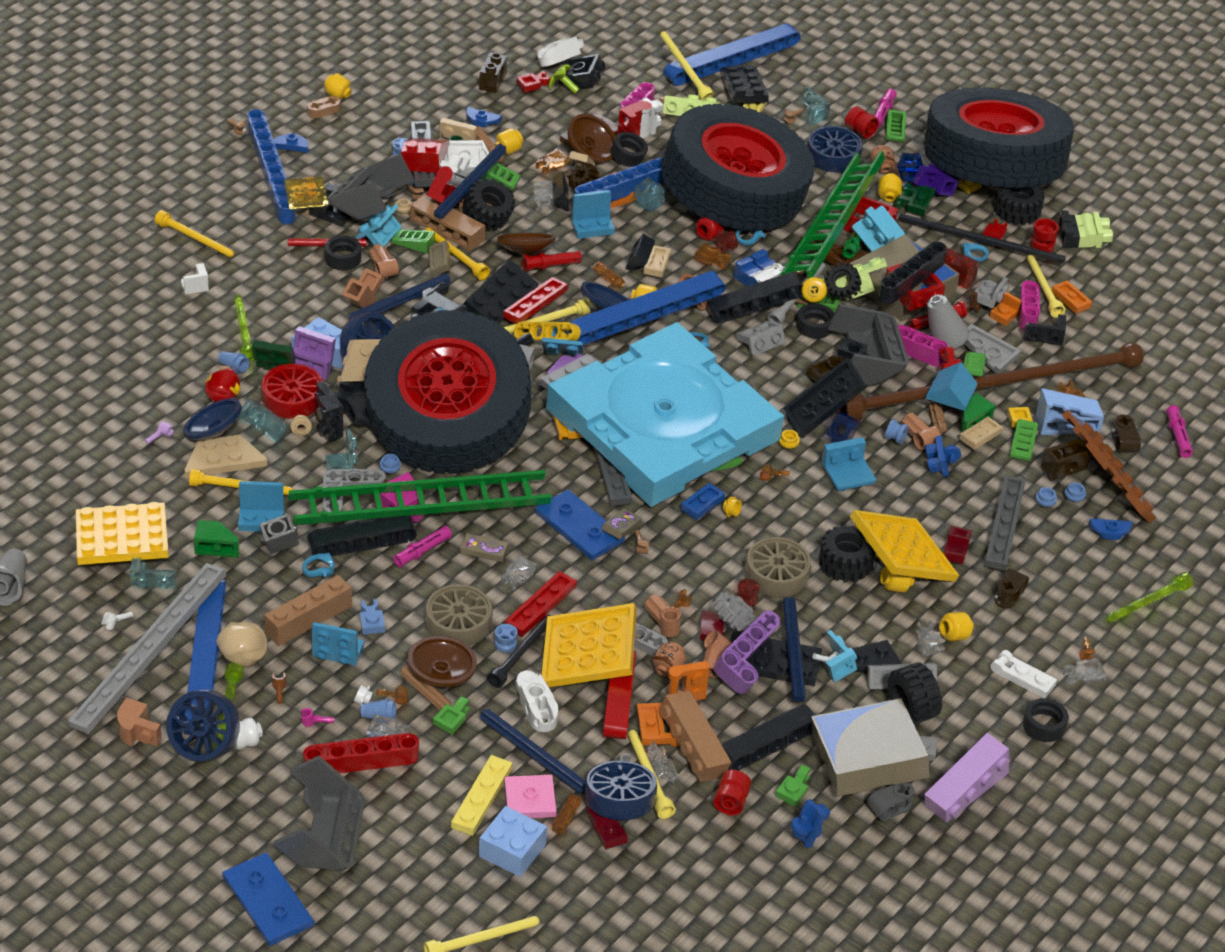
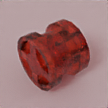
[715,231,738,253]
[736,579,760,607]

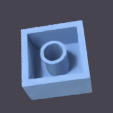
[479,806,547,877]

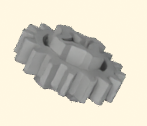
[713,592,757,632]

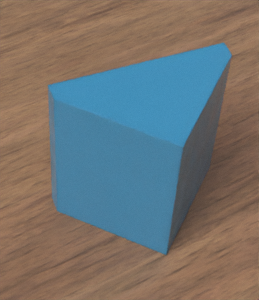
[926,362,978,411]

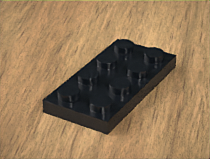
[721,65,769,103]
[463,259,539,324]
[783,357,867,438]
[731,632,823,687]

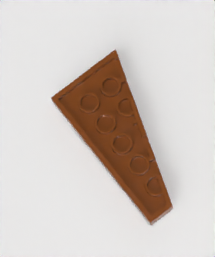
[1062,410,1157,523]

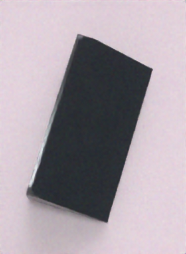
[553,171,569,211]
[625,234,655,270]

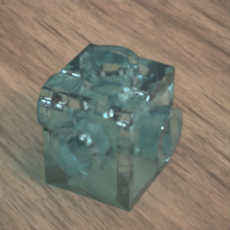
[634,177,665,212]

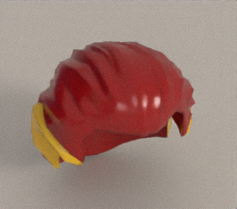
[204,368,240,402]

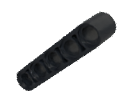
[879,241,947,304]
[707,272,803,323]
[307,516,417,557]
[722,704,816,771]

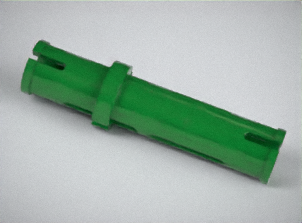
[843,230,861,258]

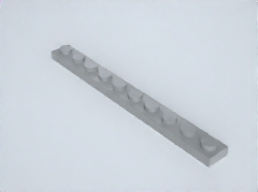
[68,563,226,734]

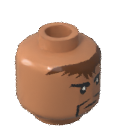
[869,145,896,174]
[652,642,686,677]

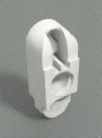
[537,36,584,67]
[515,671,558,732]

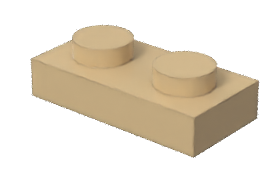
[440,118,477,141]

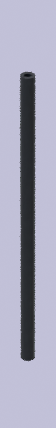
[899,213,1066,264]

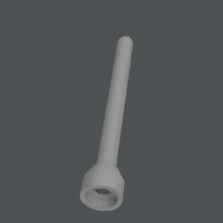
[767,262,825,324]

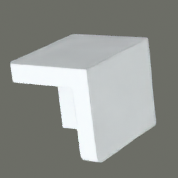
[181,263,209,295]

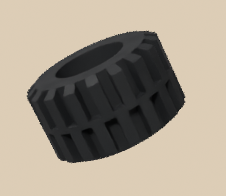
[463,178,515,231]
[994,185,1045,225]
[819,525,875,582]
[887,662,942,725]

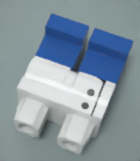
[734,249,785,287]

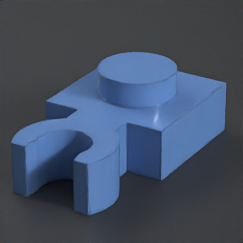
[360,599,385,635]

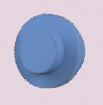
[380,454,401,473]
[1065,482,1086,502]
[1036,487,1057,507]

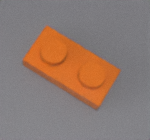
[1052,280,1092,314]

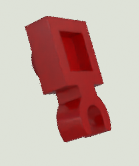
[517,71,551,92]
[983,219,1008,240]

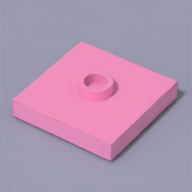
[504,775,556,818]

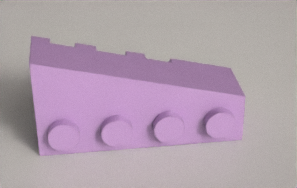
[924,733,1010,823]

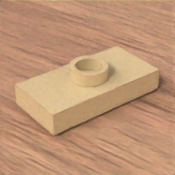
[569,151,595,166]
[643,245,671,277]
[959,417,1003,450]

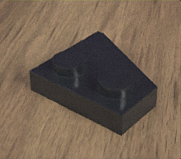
[852,640,902,673]

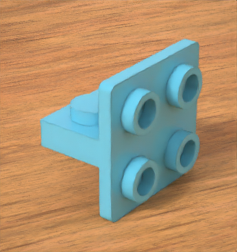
[355,204,402,247]
[852,206,905,252]

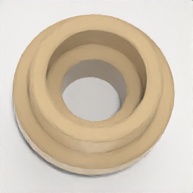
[394,198,413,216]
[290,415,312,436]

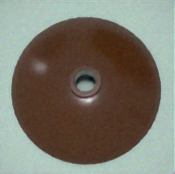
[567,114,616,163]
[497,232,556,256]
[408,636,477,687]

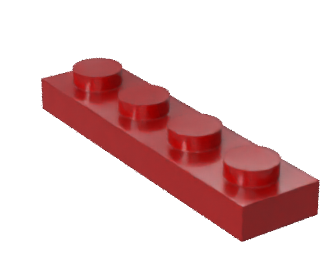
[503,277,568,324]
[505,571,577,637]

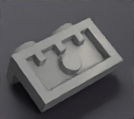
[971,277,1009,308]
[736,321,785,355]

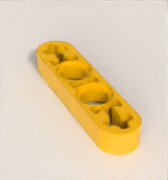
[514,321,581,342]

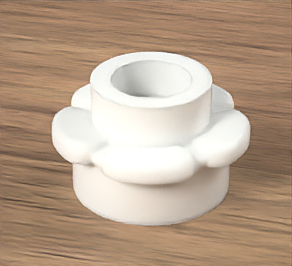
[354,685,373,707]

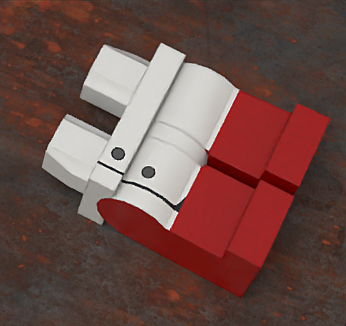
[617,98,663,147]
[426,153,470,208]

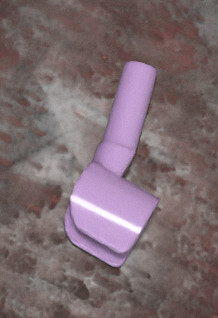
[145,422,174,444]

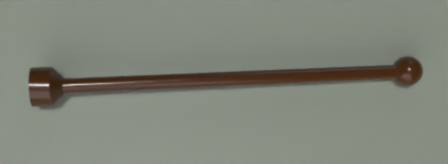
[836,342,1144,424]

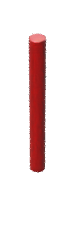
[288,238,366,247]

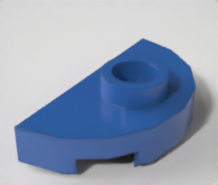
[466,107,502,127]
[274,133,309,153]
[1088,518,1132,540]

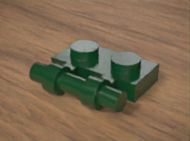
[894,183,936,216]
[251,340,296,371]

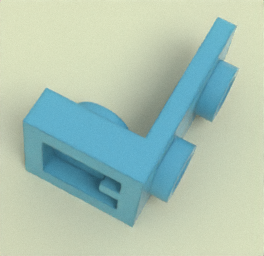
[826,630,858,683]

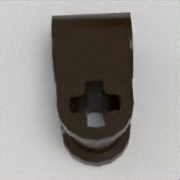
[806,355,844,382]
[1112,414,1141,453]
[995,568,1029,608]

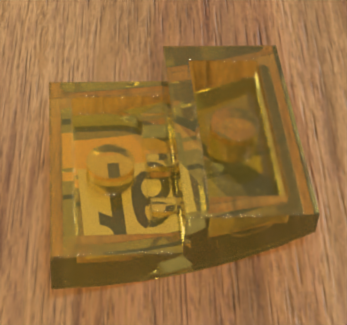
[284,176,328,209]

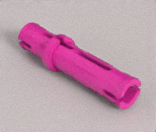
[874,89,897,129]
[1166,405,1193,458]
[393,526,452,568]

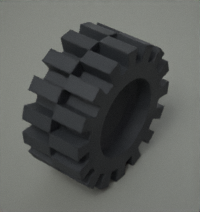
[824,262,862,301]

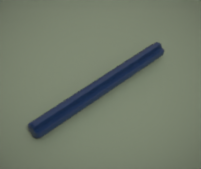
[434,143,506,219]
[348,273,451,321]
[783,597,806,702]
[479,709,586,794]

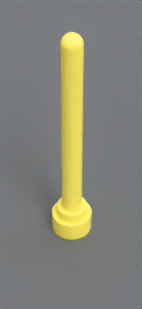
[660,31,714,100]
[1027,255,1066,318]
[504,298,590,334]
[628,730,676,819]
[423,916,540,952]

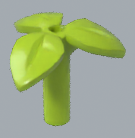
[549,64,580,94]

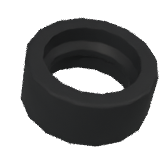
[610,132,648,166]
[324,236,361,270]
[796,303,834,339]
[1023,698,1069,742]

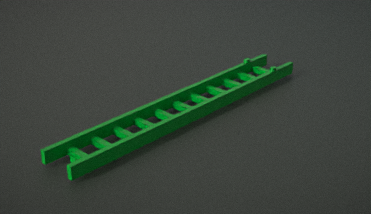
[781,151,885,279]
[288,470,552,525]

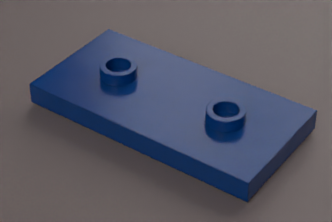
[535,489,625,561]
[222,852,314,947]

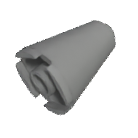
[927,295,969,349]
[0,549,27,606]

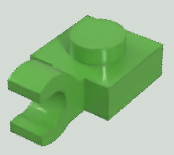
[433,696,470,735]
[775,765,811,807]

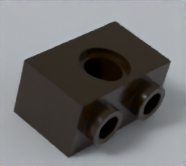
[479,52,507,93]
[1041,438,1092,480]

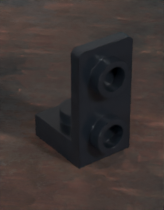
[1023,314,1066,345]

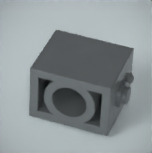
[259,513,299,555]

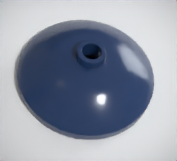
[580,282,629,312]
[183,398,242,440]

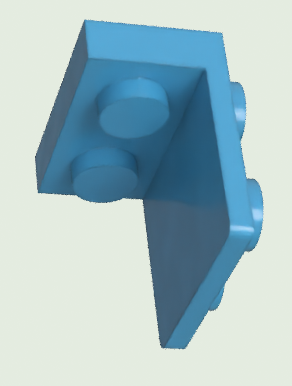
[572,190,615,239]
[542,327,585,357]
[821,437,876,491]
[238,481,284,532]
[312,622,364,666]

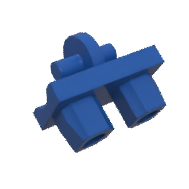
[925,435,961,477]
[791,799,831,848]

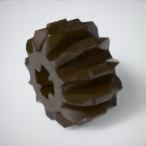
[567,162,600,191]

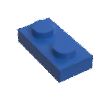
[681,483,725,520]

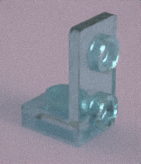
[803,86,830,125]
[239,398,289,442]
[325,428,357,471]
[130,557,177,589]

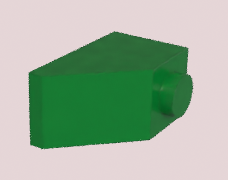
[960,393,995,433]
[194,520,240,558]

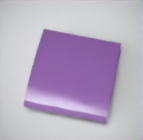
[293,326,336,380]

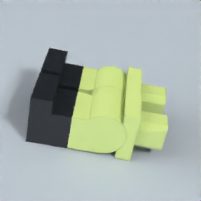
[1058,210,1113,248]

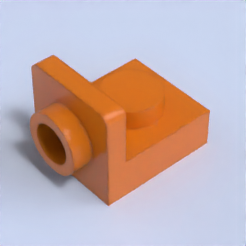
[989,292,1022,326]

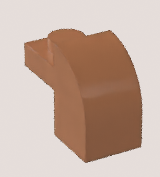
[342,268,384,308]
[117,698,162,747]

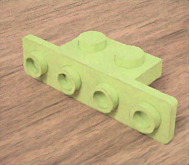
[663,94,724,116]
[811,257,887,303]

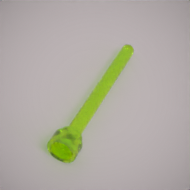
[234,294,254,361]
[1106,572,1193,623]
[213,663,244,751]

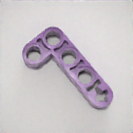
[714,611,780,694]

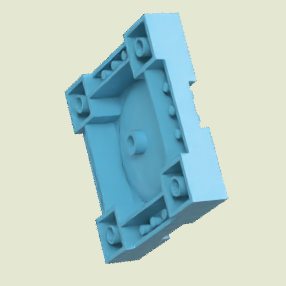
[546,322,784,507]

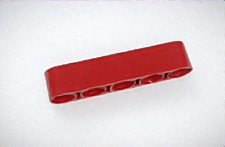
[603,651,636,740]
[303,733,419,773]

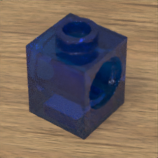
[897,152,924,182]
[826,412,861,443]

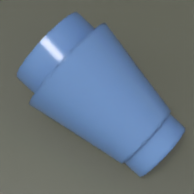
[218,351,249,373]
[361,699,396,722]

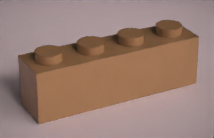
[410,194,485,251]
[264,575,352,646]
[660,690,732,782]

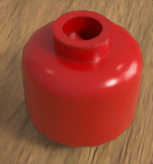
[696,217,724,241]

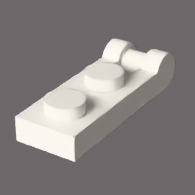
[990,650,1057,698]

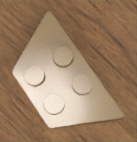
[337,339,381,383]
[185,435,267,478]

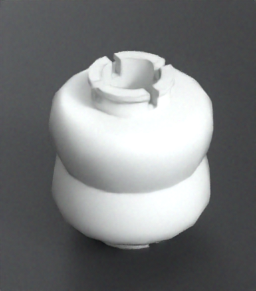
[234,718,263,750]

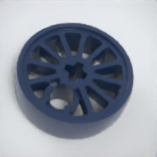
[807,126,862,173]
[340,313,395,358]
[166,689,240,762]
[585,761,657,820]

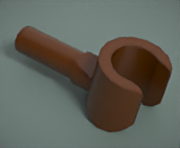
[967,292,981,313]

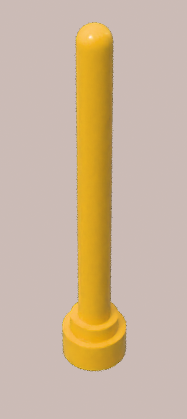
[154,210,234,257]
[425,227,490,280]
[189,469,293,495]

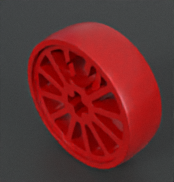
[261,364,322,419]

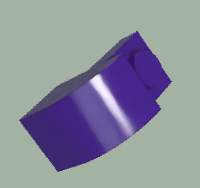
[912,164,960,196]

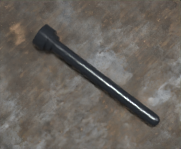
[487,615,551,688]

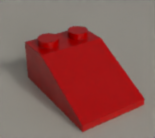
[401,138,450,173]

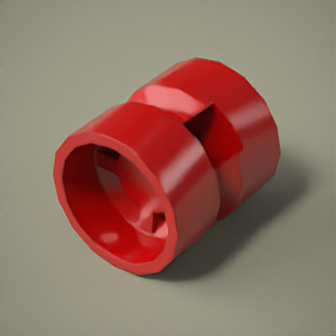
[844,106,879,139]
[1030,218,1059,252]
[713,770,752,816]

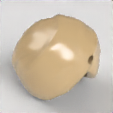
[216,622,267,668]

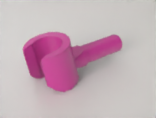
[301,708,334,727]

